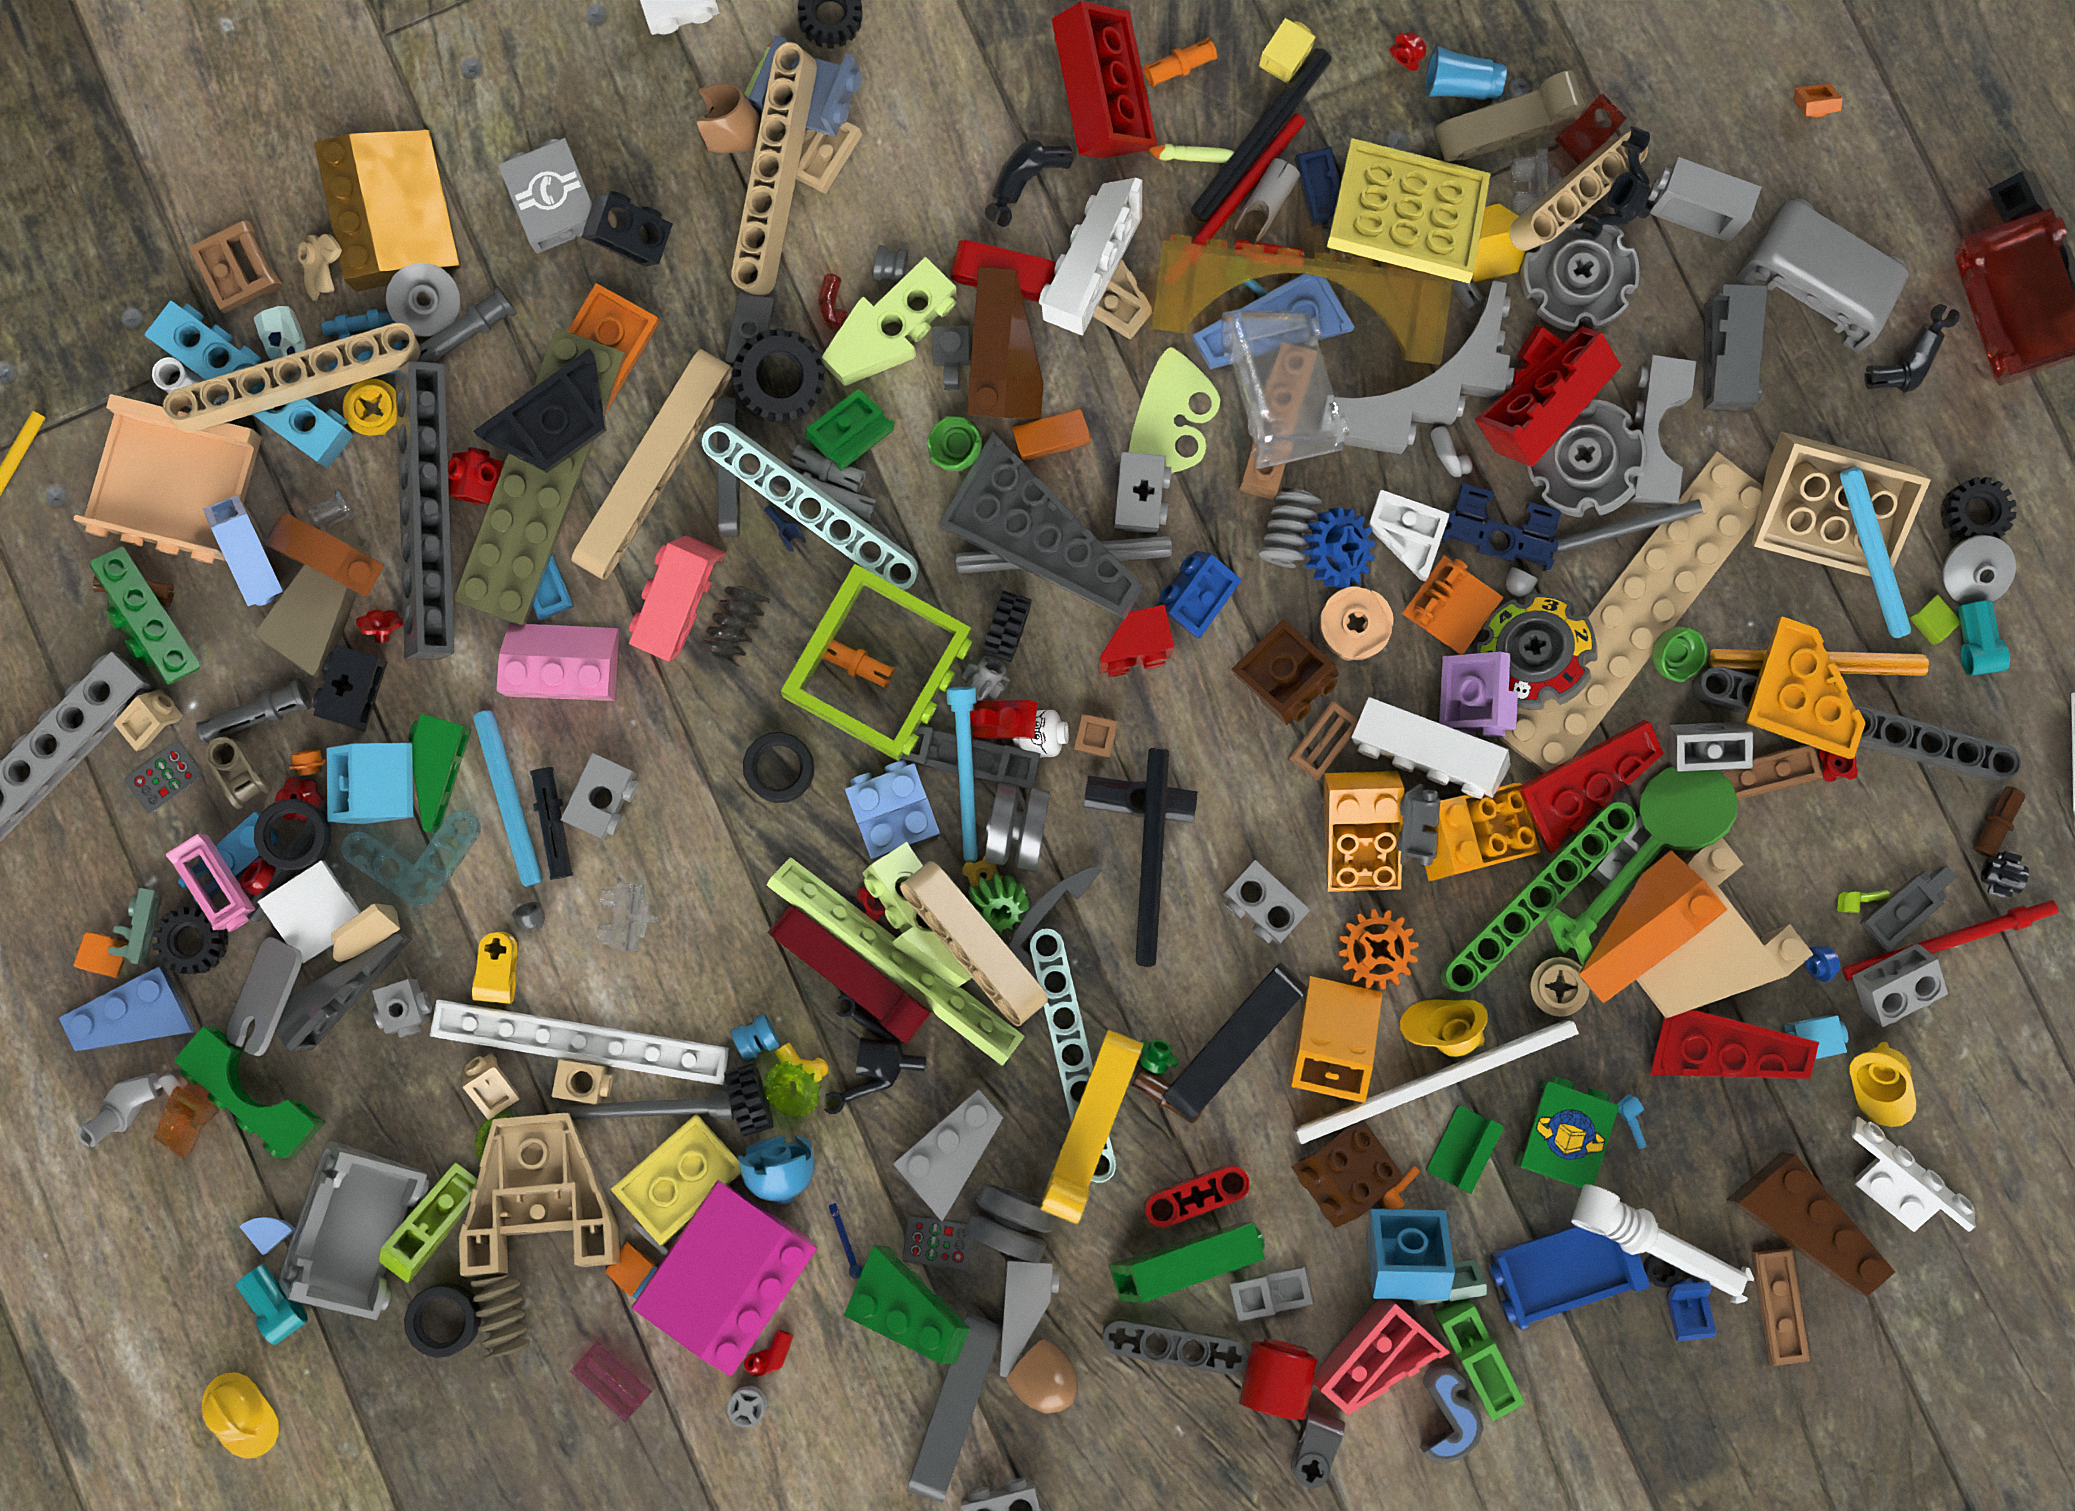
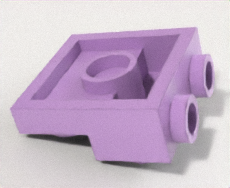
[1439,652,1518,738]

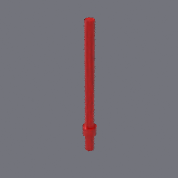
[1163,113,1306,285]
[1842,900,2058,981]

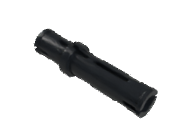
[530,767,574,880]

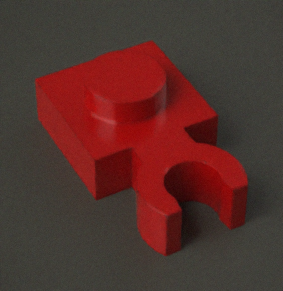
[1512,325,1564,385]

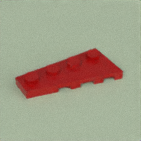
[1517,720,1664,854]
[1650,1009,1819,1079]

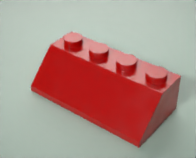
[1051,1,1158,159]

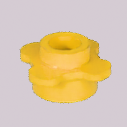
[962,856,1003,886]

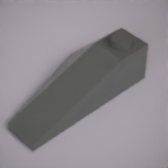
[275,933,412,1052]

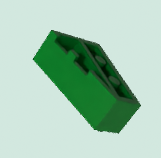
[843,1245,971,1364]

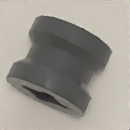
[873,245,908,285]

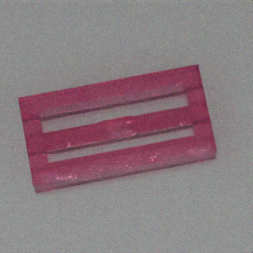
[570,1341,652,1422]

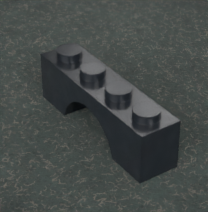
[1988,171,2075,319]

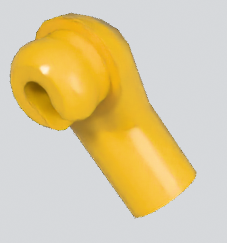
[774,1042,829,1084]

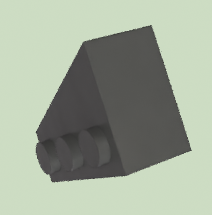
[1703,284,1768,411]

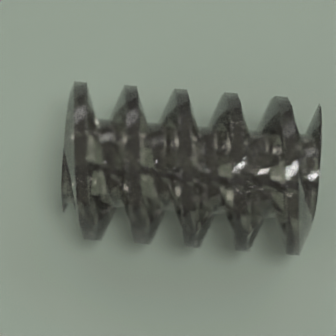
[700,586,771,667]

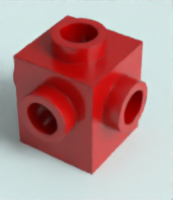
[448,447,503,505]

